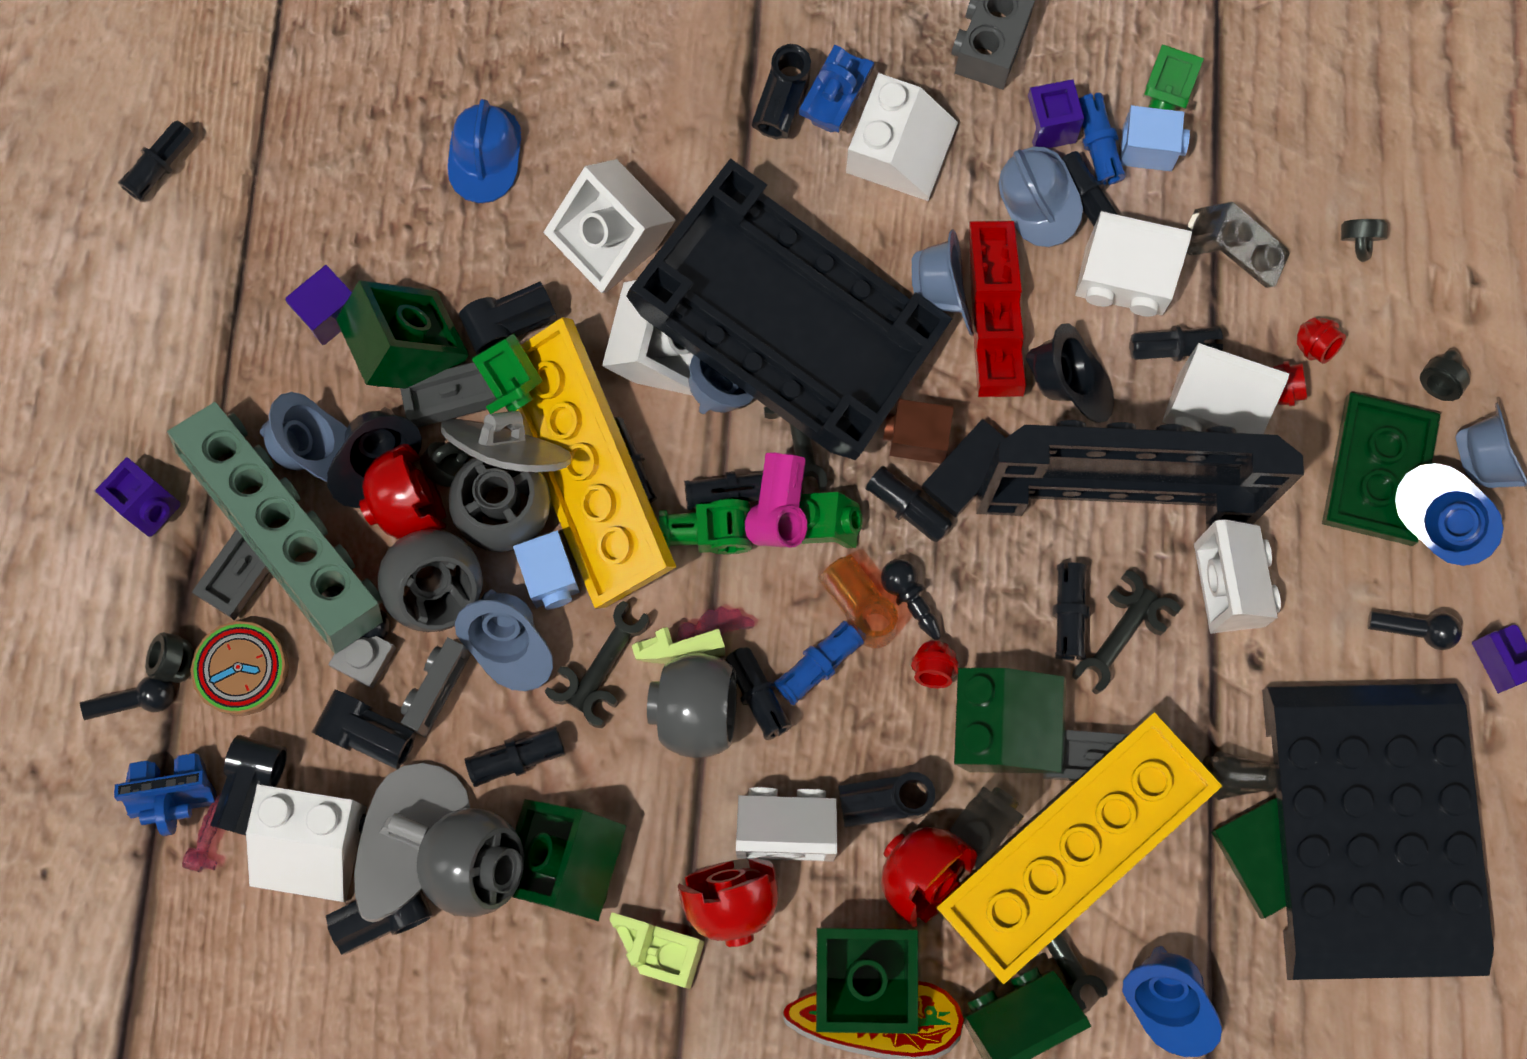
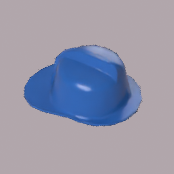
[448,99,521,204]
[1395,463,1504,566]
[1122,946,1222,1057]

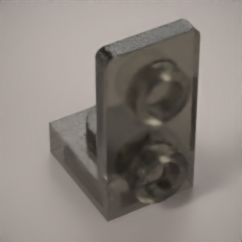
[1186,202,1290,288]
[948,787,1024,871]

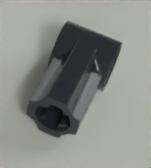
[752,44,811,140]
[459,281,557,355]
[312,689,417,770]
[210,735,287,836]
[838,772,935,828]
[325,890,433,955]

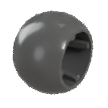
[449,458,551,552]
[378,529,483,632]
[647,653,737,758]
[417,808,524,917]

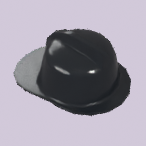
[1026,323,1114,423]
[327,407,422,508]

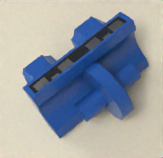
[799,45,874,133]
[114,753,217,836]

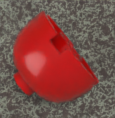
[359,444,447,539]
[881,827,977,927]
[677,858,779,947]

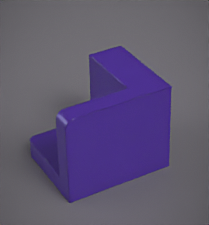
[1028,79,1084,148]
[285,265,352,345]
[1472,625,1527,694]

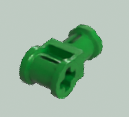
[659,499,752,555]

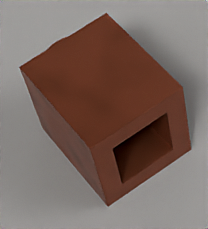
[883,399,954,464]

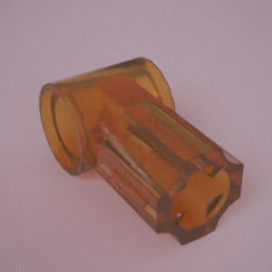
[818,554,898,648]

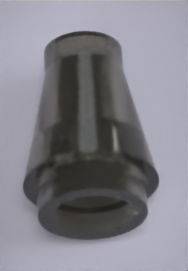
[1202,751,1277,800]

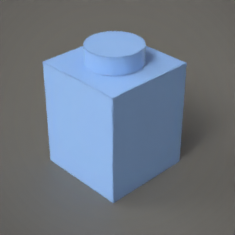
[1120,105,1190,172]
[513,530,580,610]

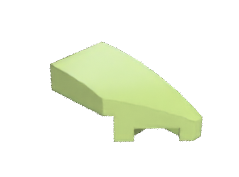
[631,627,725,664]
[609,912,705,989]

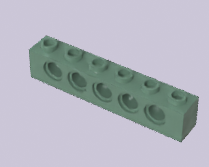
[167,402,383,654]

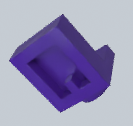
[95,457,181,537]

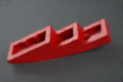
[969,221,1026,397]

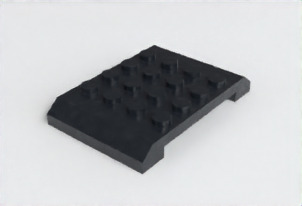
[626,158,953,460]
[976,420,1304,525]
[1262,683,1494,980]

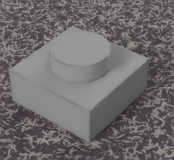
[328,636,396,689]

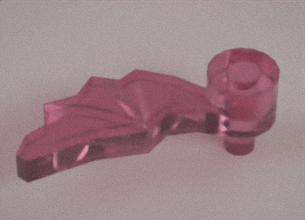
[677,606,755,642]
[182,793,221,873]

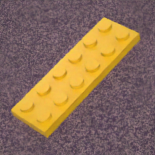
[516,317,676,609]
[936,712,1222,984]

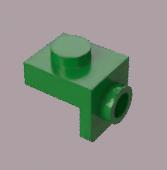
[1143,44,1204,110]
[472,334,543,414]
[799,492,862,548]

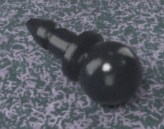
[881,559,941,640]

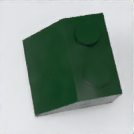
[336,280,469,389]
[954,668,1066,774]
[512,799,627,921]
[816,927,918,1034]
[963,966,1092,1059]

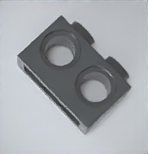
[951,0,1035,90]

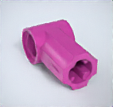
[745,453,807,548]

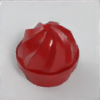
[1297,317,1346,364]
[1273,361,1307,407]
[911,640,959,688]

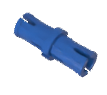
[1079,93,1126,186]
[774,621,864,705]

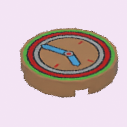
[190,621,289,717]

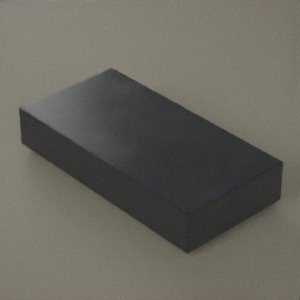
[921,419,1005,518]

